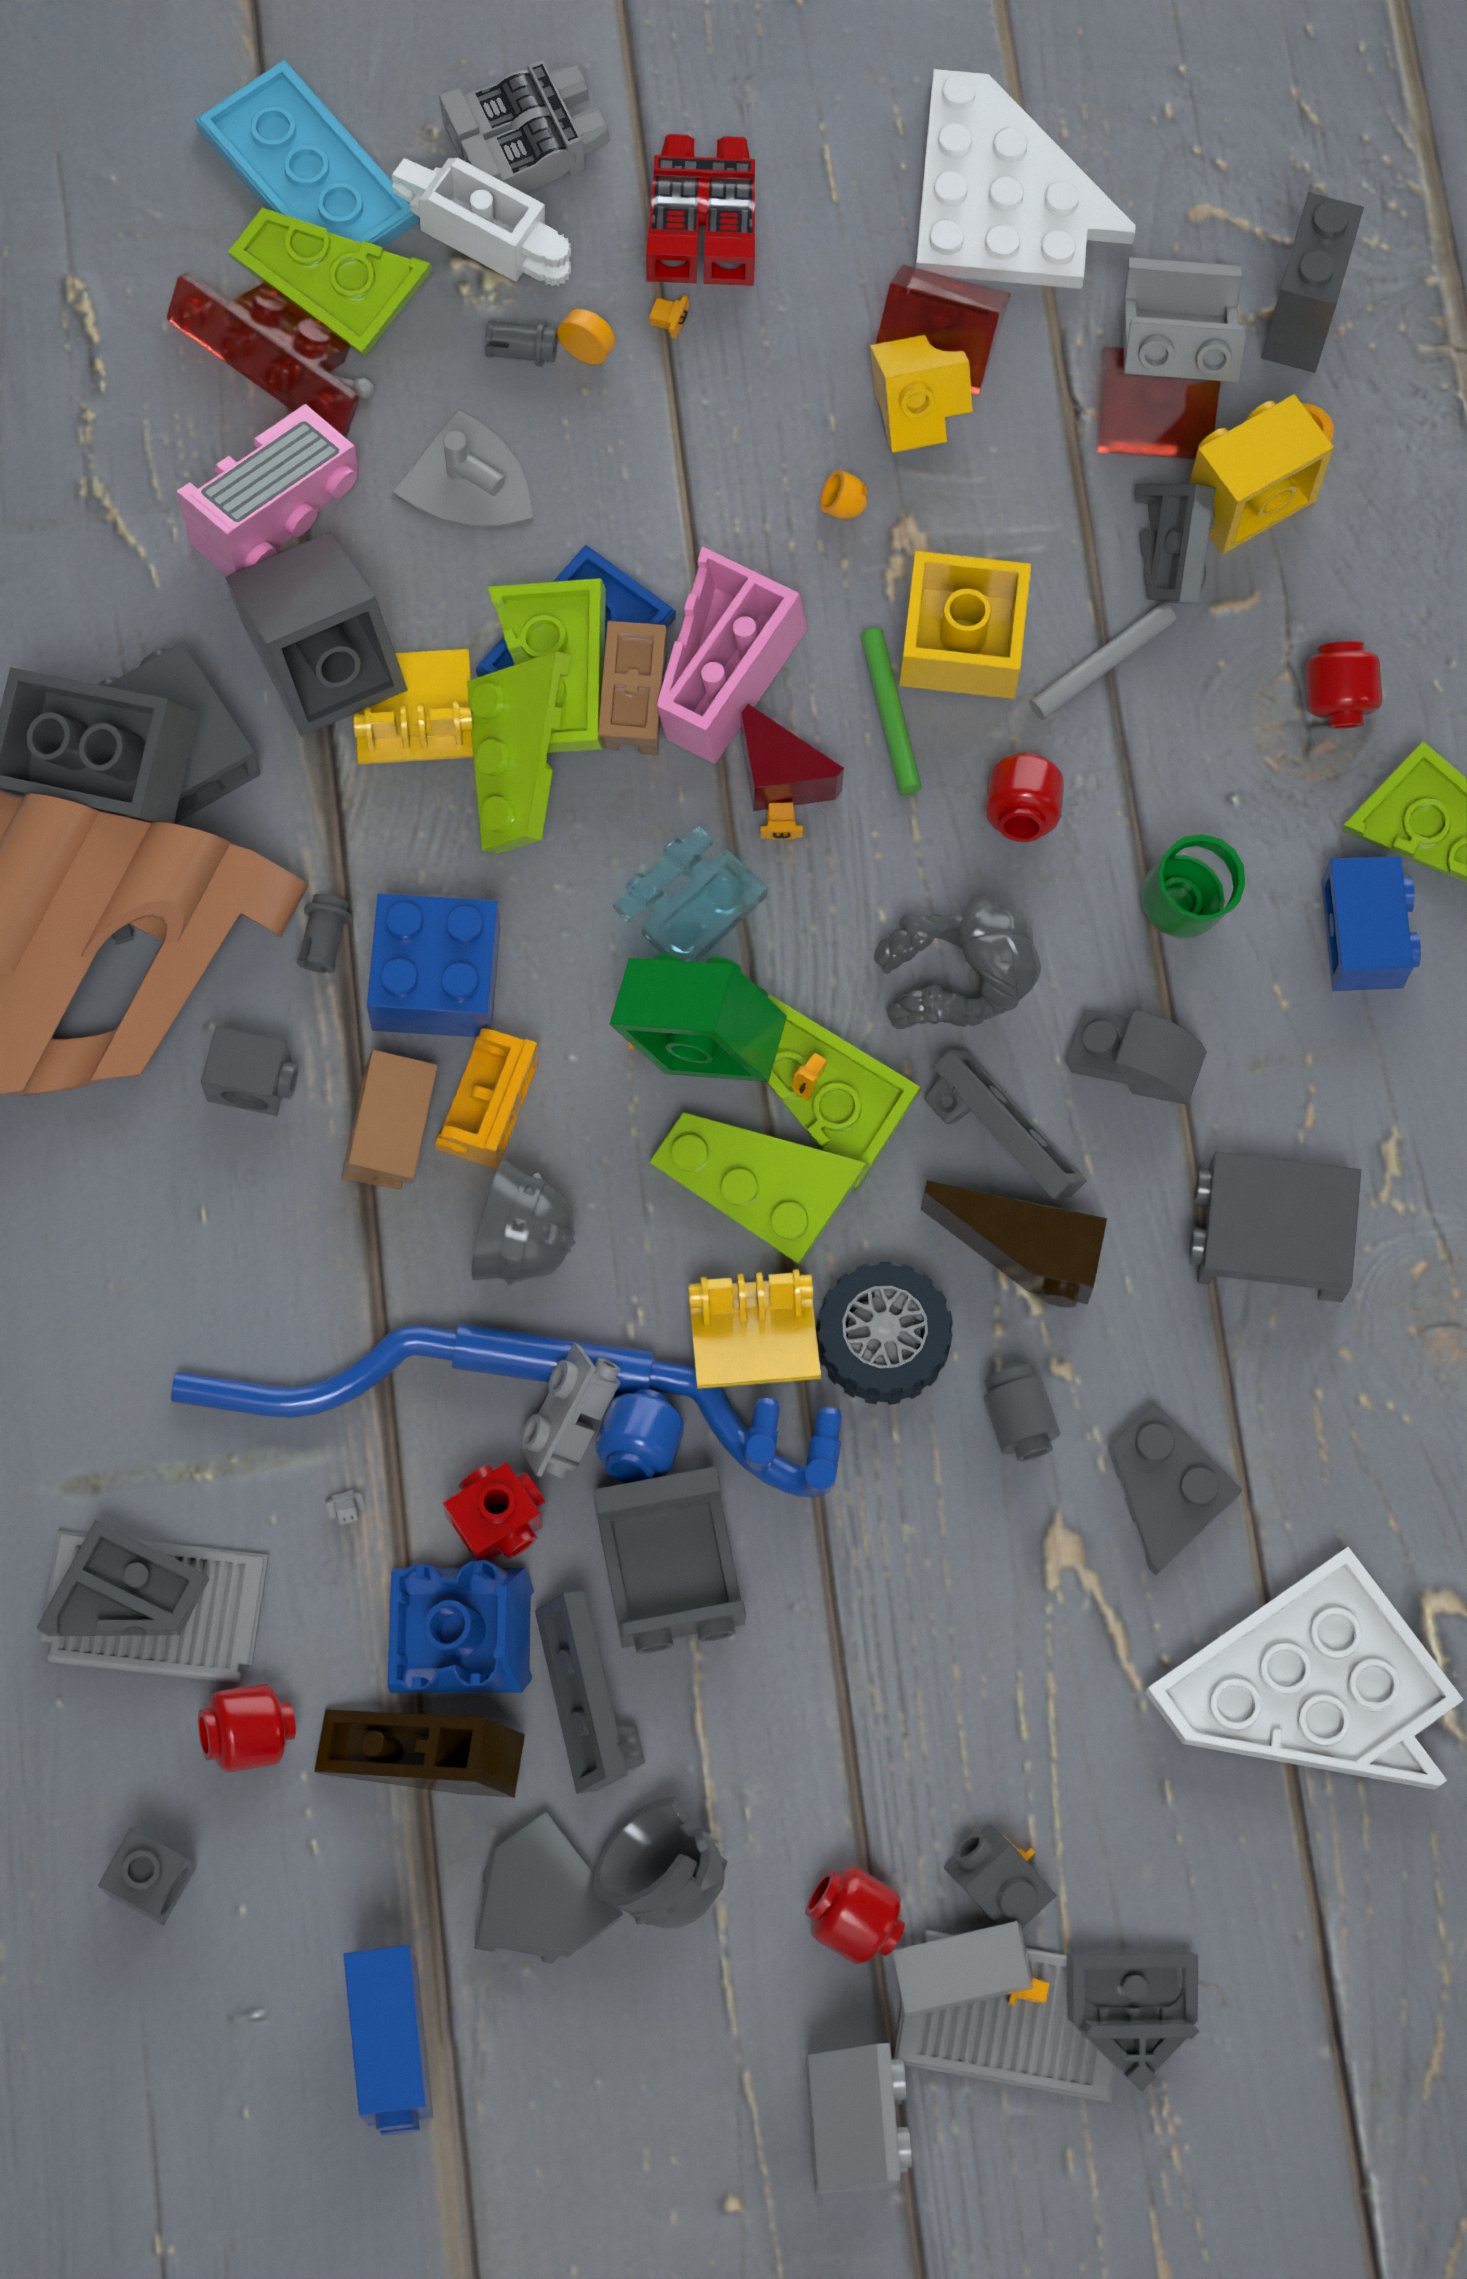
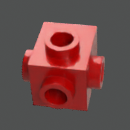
[443,1462,545,1562]

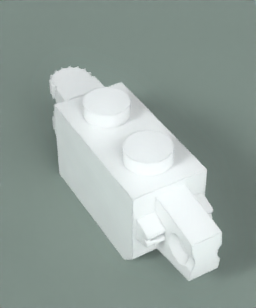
[391,157,571,287]

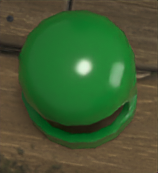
[1141,834,1245,938]

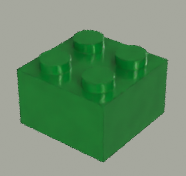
[609,954,787,1082]

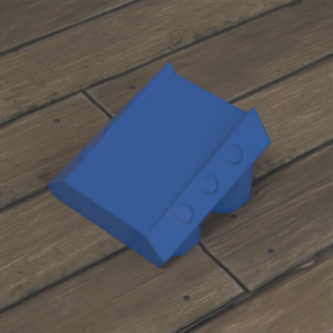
[387,1560,534,1693]

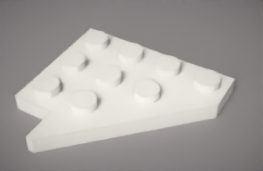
[915,69,1136,289]
[1145,1547,1464,1790]

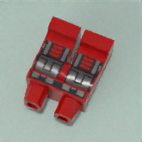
[646,134,755,286]

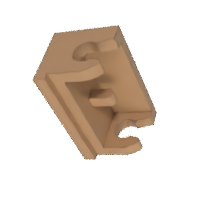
[598,621,667,755]
[341,1050,438,1189]

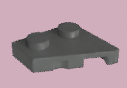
[1135,484,1216,604]
[1108,1402,1242,1575]
[37,1520,209,1636]

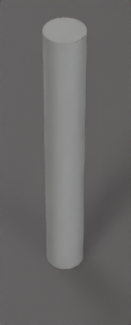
[1029,602,1177,720]

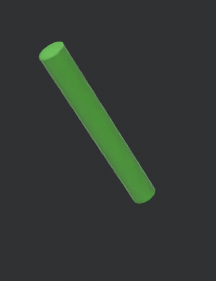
[860,628,922,795]

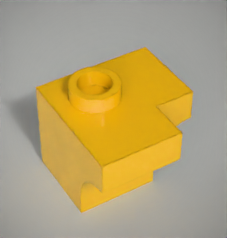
[870,335,973,453]

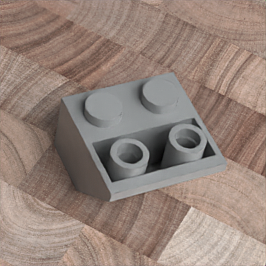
[806,2043,912,2194]

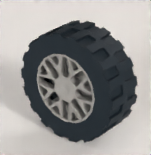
[816,1262,953,1405]

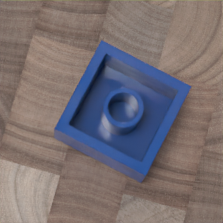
[367,893,500,1037]

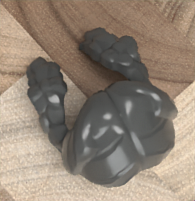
[874,896,1041,1029]

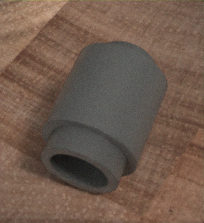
[983,1364,1061,1461]

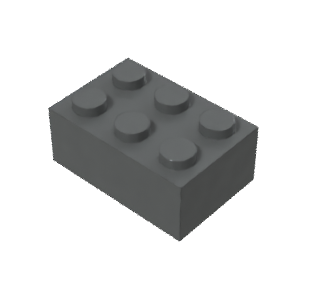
[0,667,200,824]

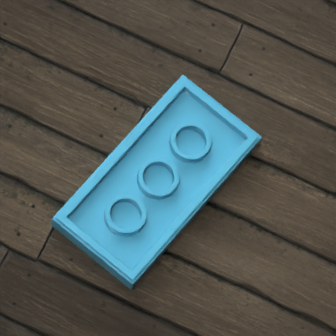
[195,60,420,247]

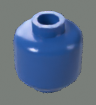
[596,1389,684,1483]

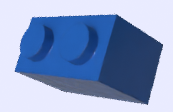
[1321,856,1421,991]

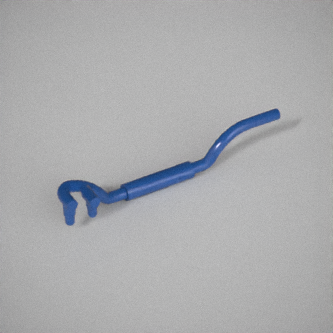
[171,1323,842,1497]

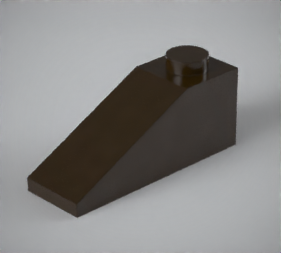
[921,1180,1107,1307]
[314,1709,525,1798]

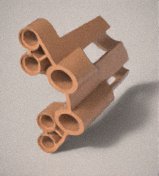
[0,791,308,1096]

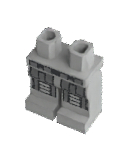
[439,60,609,193]

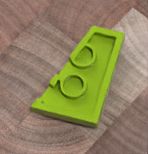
[766,994,921,1192]
[649,1112,869,1265]

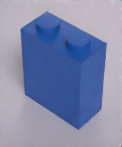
[343,1945,433,2135]

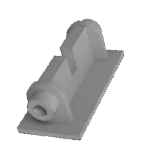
[520,1343,620,1478]

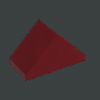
[740,704,844,811]

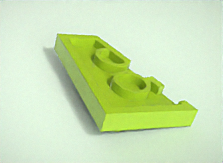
[228,207,433,358]
[487,578,606,753]
[467,651,571,854]
[1342,741,1467,883]

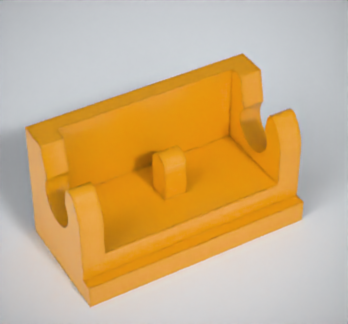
[435,1028,539,1170]

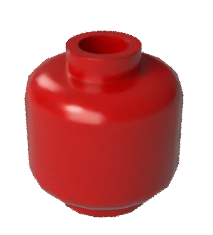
[1305,641,1382,729]
[985,752,1064,842]
[198,1684,296,1772]
[805,1866,905,1964]

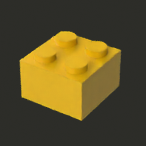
[1189,394,1334,555]
[899,551,1031,699]

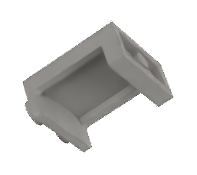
[1122,257,1246,382]

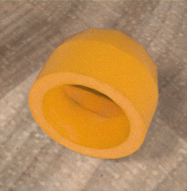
[820,469,868,520]

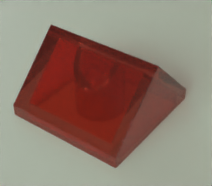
[871,264,1011,394]
[1097,346,1221,460]

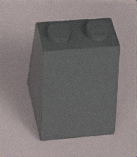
[225,532,408,737]

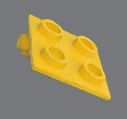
[353,649,474,765]
[688,1269,821,1389]

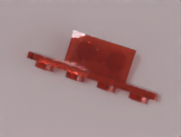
[167,273,360,438]

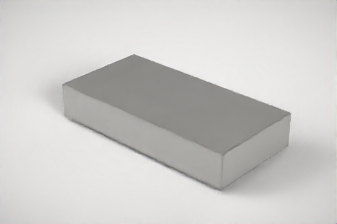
[892,1921,1034,2018]

